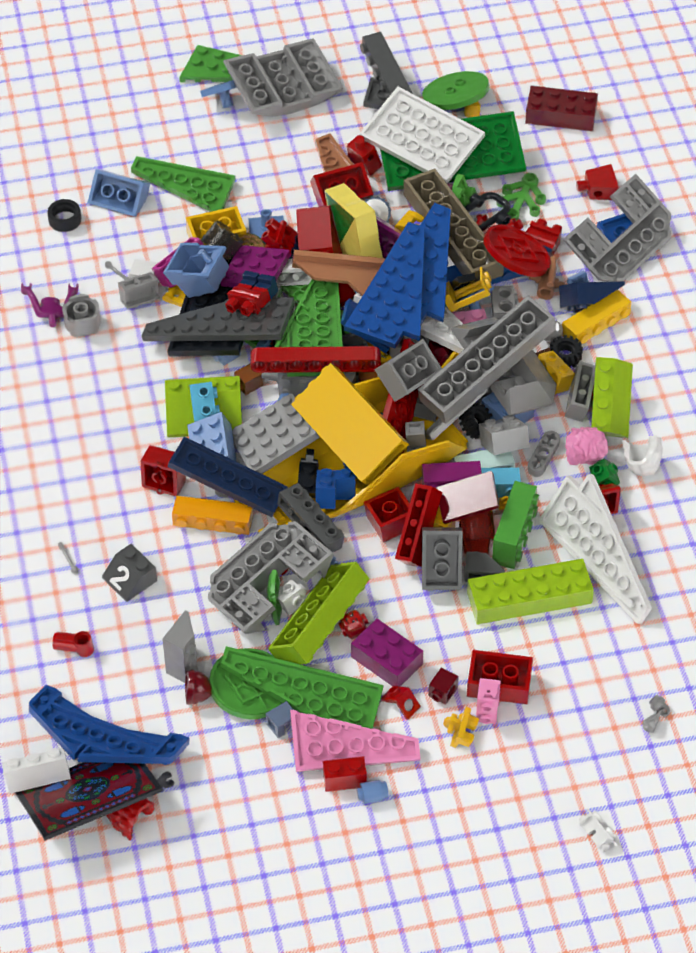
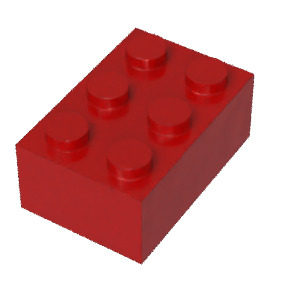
[310,162,374,207]
[467,650,533,705]

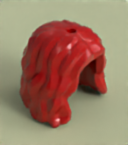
[106,798,155,840]

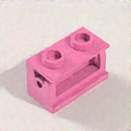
[476,678,501,724]

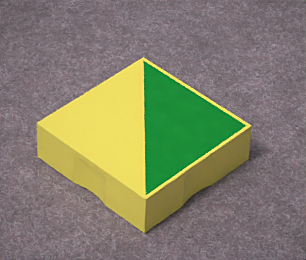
[325,183,383,258]

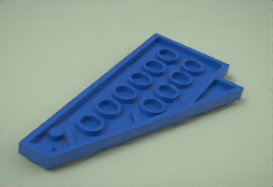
[420,203,451,325]
[344,222,425,349]

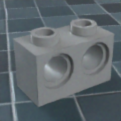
[491,286,518,319]

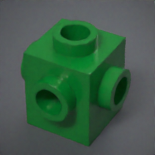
[589,458,620,485]

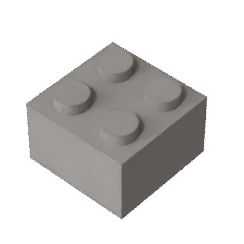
[479,415,530,455]

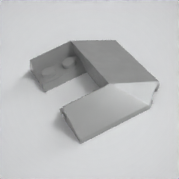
[563,173,671,282]
[451,317,557,416]
[208,521,334,634]

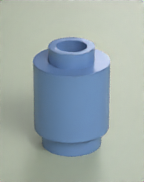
[357,780,389,804]

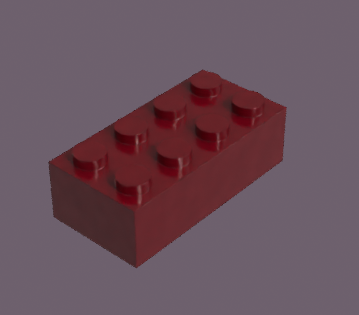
[525,85,598,131]

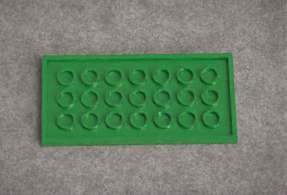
[380,111,526,191]

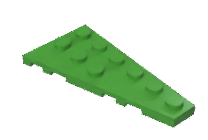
[179,45,243,82]
[131,156,236,212]

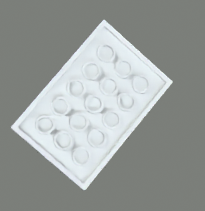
[359,86,485,184]

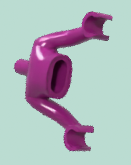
[20,283,79,328]

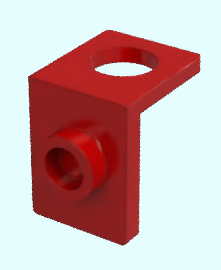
[381,686,421,719]

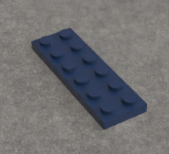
[167,437,288,517]

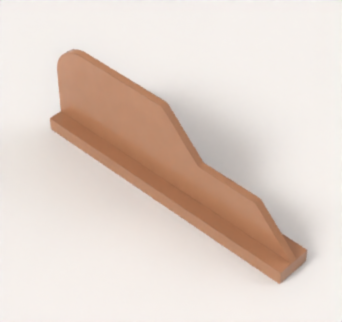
[292,250,386,296]

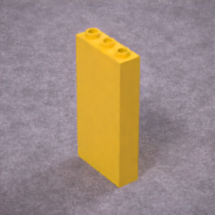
[291,363,409,485]

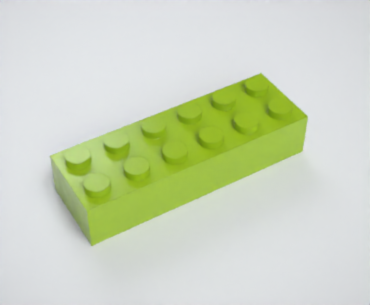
[467,558,594,625]
[268,562,370,664]

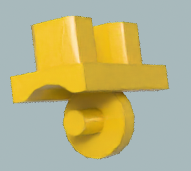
[443,707,479,748]

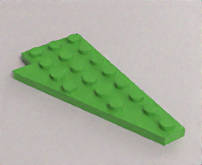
[275,279,344,377]

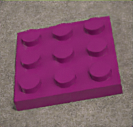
[220,245,291,288]

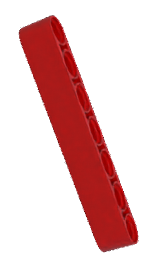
[250,346,382,373]

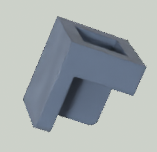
[266,701,293,738]

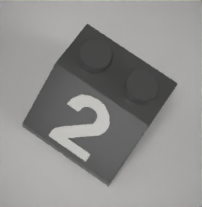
[102,544,157,602]

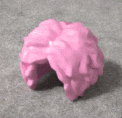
[565,427,608,466]

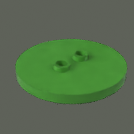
[422,71,490,110]
[209,648,283,719]

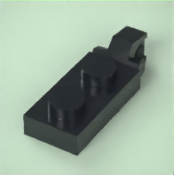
[298,449,319,498]

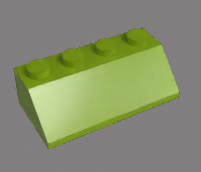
[591,357,633,438]

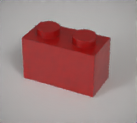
[323,756,367,792]

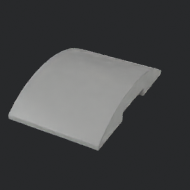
[223,38,343,116]

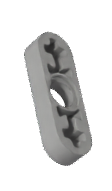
[528,431,560,477]

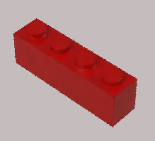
[395,483,442,567]

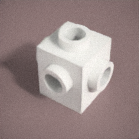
[278,579,307,615]

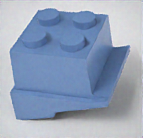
[163,243,229,298]

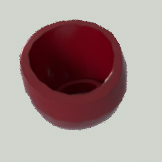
[185,669,212,705]

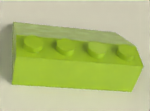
[165,376,242,437]

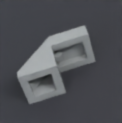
[405,421,426,452]

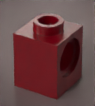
[428,667,459,705]

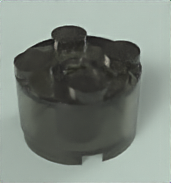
[201,220,244,262]

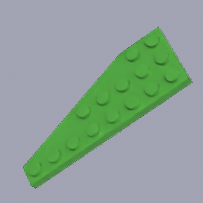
[220,646,384,729]

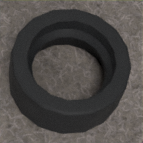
[47,199,82,232]

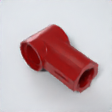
[52,631,94,657]

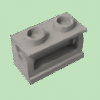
[118,272,161,309]

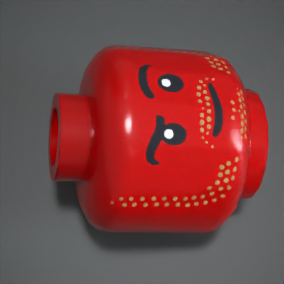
[338,610,369,639]

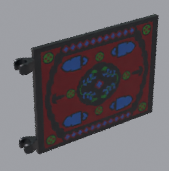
[15,762,174,841]

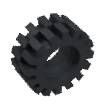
[549,335,583,369]
[459,402,493,439]

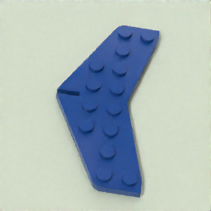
[28,685,190,765]

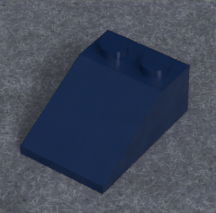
[559,281,625,311]

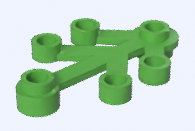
[496,173,546,221]

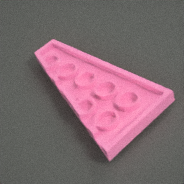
[290,709,421,772]

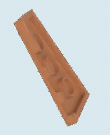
[315,133,353,172]

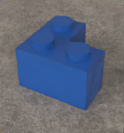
[316,468,356,509]

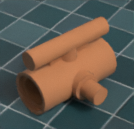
[529,256,565,300]

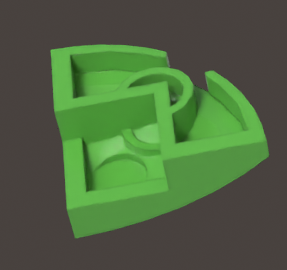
[452,174,477,207]
[267,570,282,625]

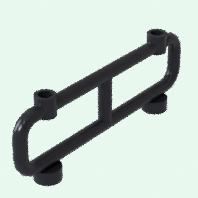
[447,192,511,266]

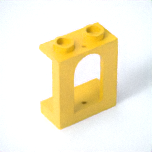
[445,267,492,312]

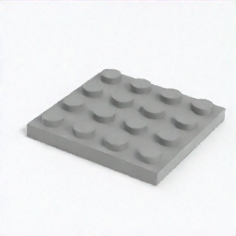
[232,393,319,474]

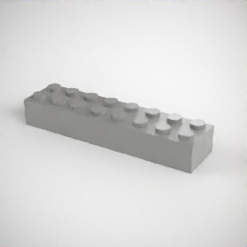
[418,295,556,424]

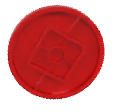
[483,225,551,277]

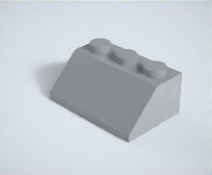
[162,610,198,683]

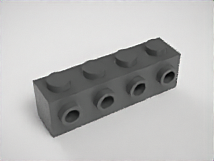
[277,483,345,553]

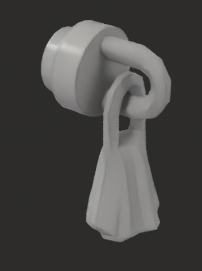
[642,694,670,733]

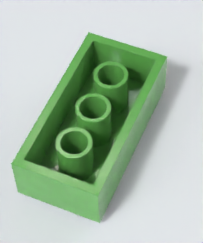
[492,481,539,569]

